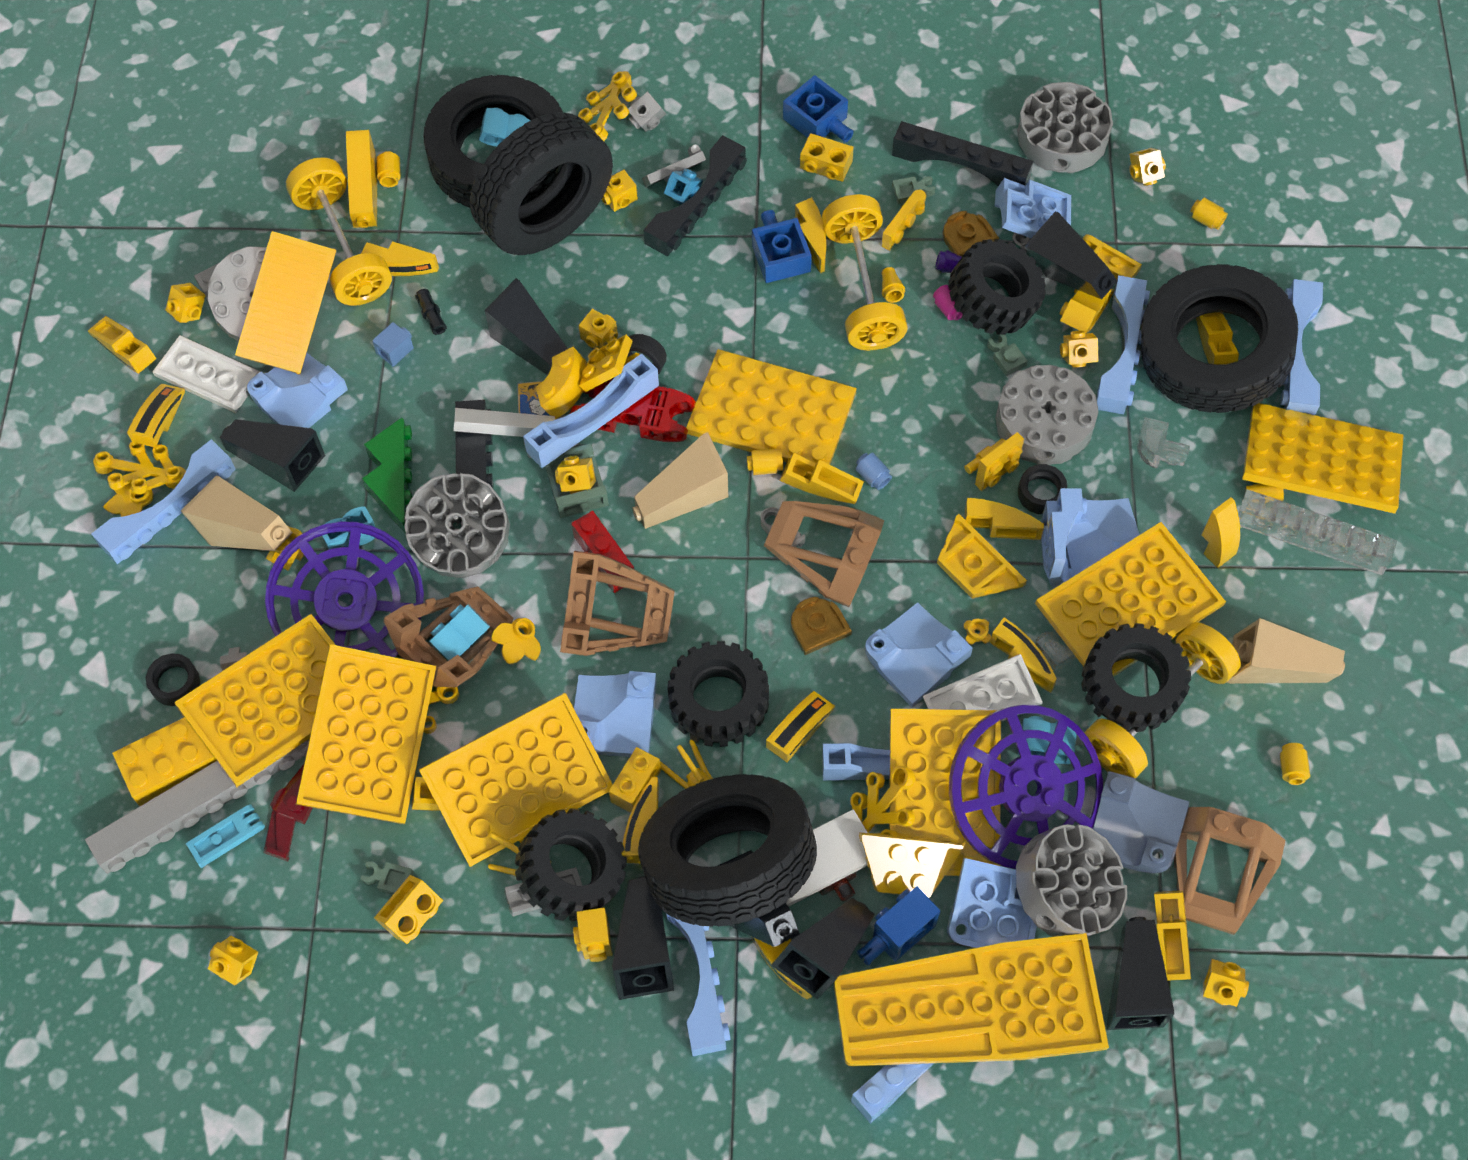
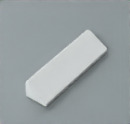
[454,408,555,437]

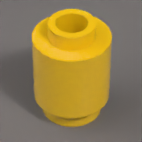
[377,151,400,187]
[1190,197,1228,230]
[747,449,783,476]
[1280,743,1310,785]

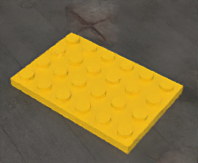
[686,349,857,465]
[1242,403,1403,514]
[1035,522,1226,677]
[174,614,335,787]
[296,644,436,825]
[419,692,613,867]
[889,709,1001,876]

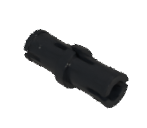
[415,289,447,335]

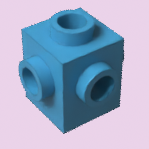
[664,169,703,204]

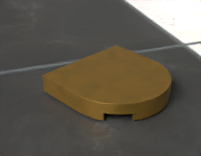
[943,211,999,257]
[791,597,852,655]

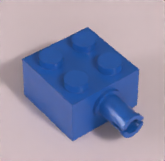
[783,75,854,143]
[752,210,812,283]
[857,886,940,966]

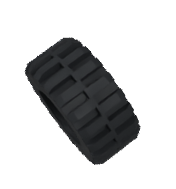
[948,239,1046,335]
[1081,623,1191,732]
[667,641,769,747]
[515,808,627,921]

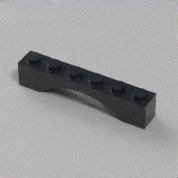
[892,121,1034,186]
[643,135,747,257]

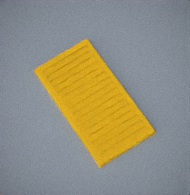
[235,231,336,374]

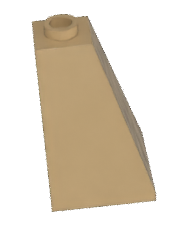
[632,432,728,529]
[181,475,293,551]
[1227,618,1345,684]

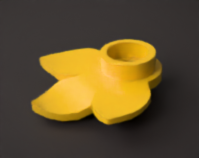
[103,481,154,517]
[491,618,541,664]

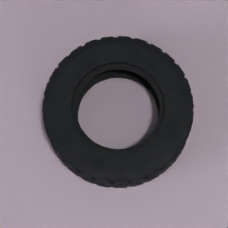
[423,75,563,208]
[470,112,613,255]
[1141,264,1299,413]
[638,774,817,927]

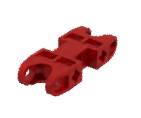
[570,378,696,442]

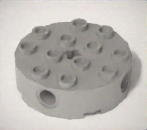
[1017,82,1113,173]
[208,246,267,342]
[995,365,1099,465]
[405,473,510,578]
[1016,824,1127,937]

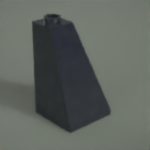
[1024,211,1118,299]
[484,278,568,375]
[220,419,326,492]
[717,850,800,947]
[612,876,674,1000]
[771,897,875,999]
[1106,917,1175,1030]

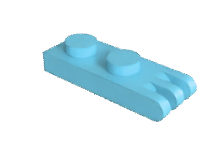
[186,804,265,868]

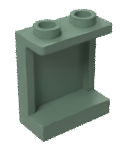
[545,444,609,518]

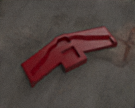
[263,764,313,862]

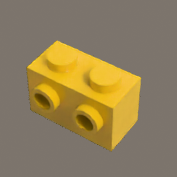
[573,908,613,962]

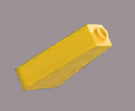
[346,130,377,228]

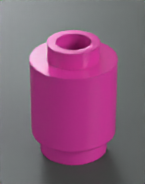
[933,285,963,320]

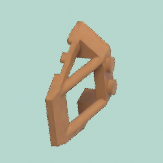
[764,501,885,607]
[560,551,675,656]
[384,586,514,687]
[1174,807,1286,935]

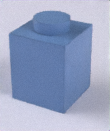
[372,322,414,367]

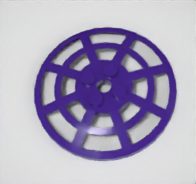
[265,521,424,657]
[949,705,1103,870]

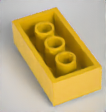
[112,718,216,806]

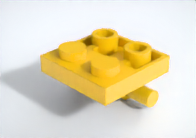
[579,334,640,392]
[964,432,1024,491]

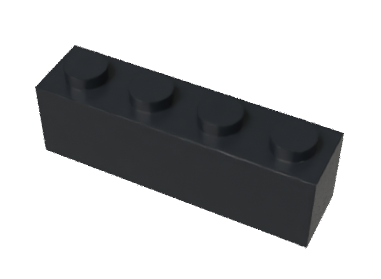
[455,400,494,488]

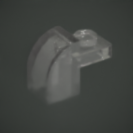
[1137,417,1190,469]

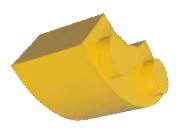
[1060,288,1115,333]
[536,347,587,420]

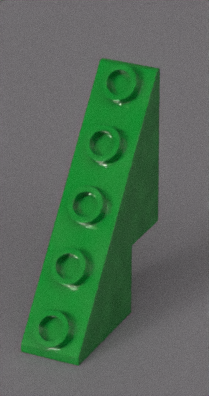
[362,417,412,534]

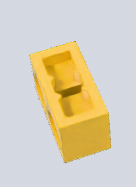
[800,133,854,182]
[609,747,661,813]
[374,875,443,944]

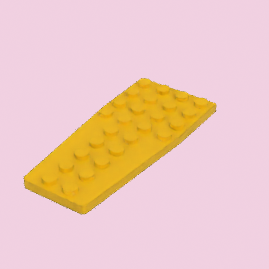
[834,933,1109,1066]

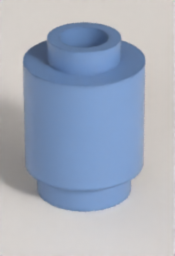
[855,453,892,490]

